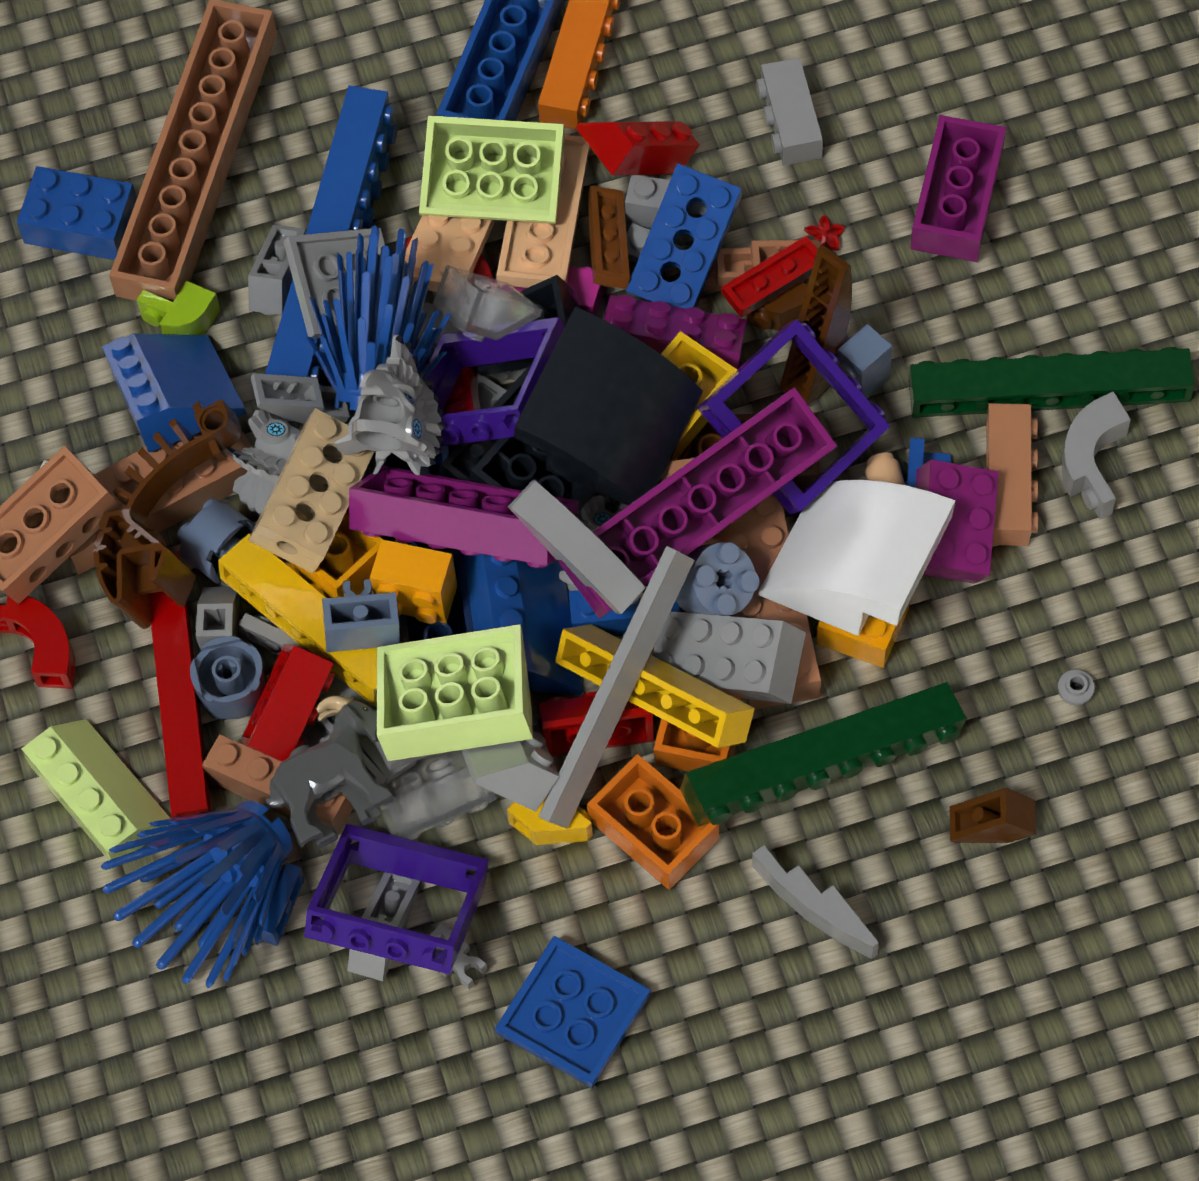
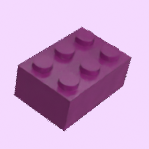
[915,460,998,584]

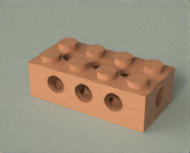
[0,445,123,604]

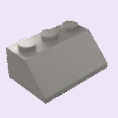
[461,716,560,811]

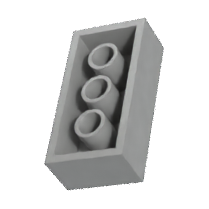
[652,611,806,704]

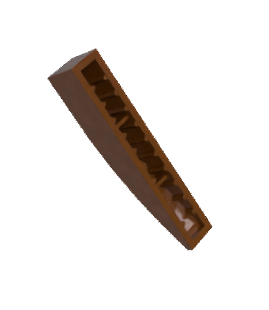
[779,245,852,405]

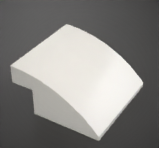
[758,480,955,636]

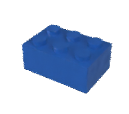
[17,166,137,260]

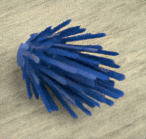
[306,225,452,410]

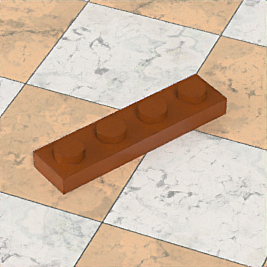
[587,185,630,289]

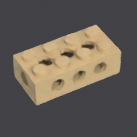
[248,408,374,574]

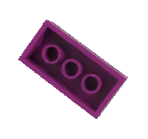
[910,115,1006,262]
[604,295,747,370]

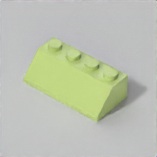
[21,719,172,868]

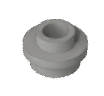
[1058,670,1095,706]

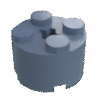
[177,498,256,583]
[676,542,760,616]
[190,636,267,719]

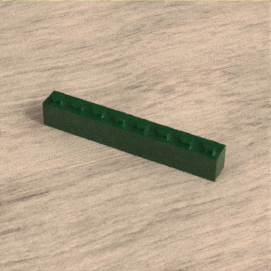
[908,347,1194,418]
[680,682,967,827]

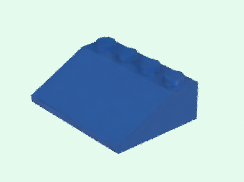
[102,334,247,453]
[464,554,583,695]

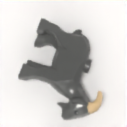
[266,696,394,849]

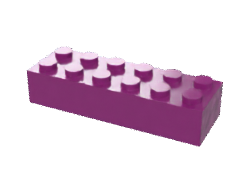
[349,466,578,568]

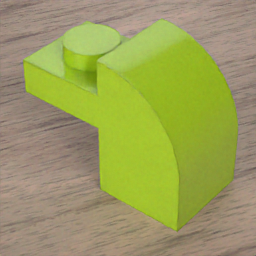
[136,281,221,335]

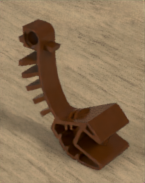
[93,399,242,629]

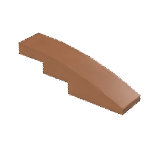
[704,240,820,291]

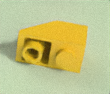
[507,792,593,845]

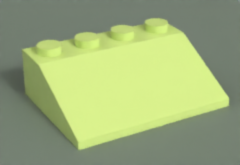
[419,116,565,224]
[377,624,533,761]

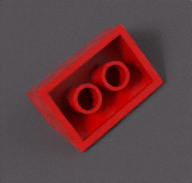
[576,121,700,176]
[239,644,335,762]
[539,692,654,756]

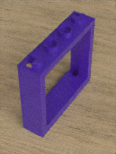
[425,317,565,446]
[697,319,890,515]
[304,824,489,975]

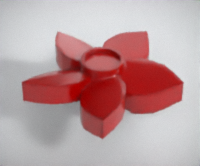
[804,215,845,251]

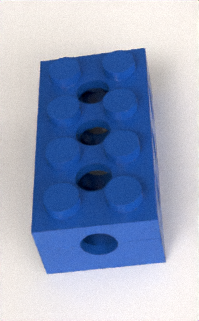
[626,163,742,309]

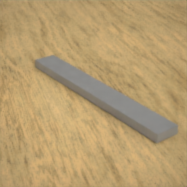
[539,546,694,829]

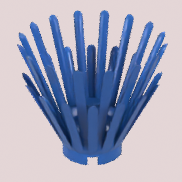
[101,801,293,988]

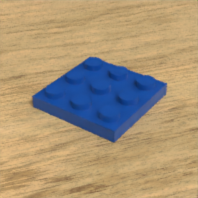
[495,936,651,1089]

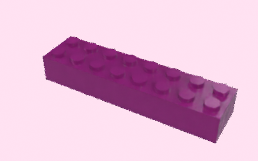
[556,387,837,619]

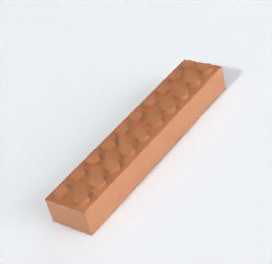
[109,0,277,302]

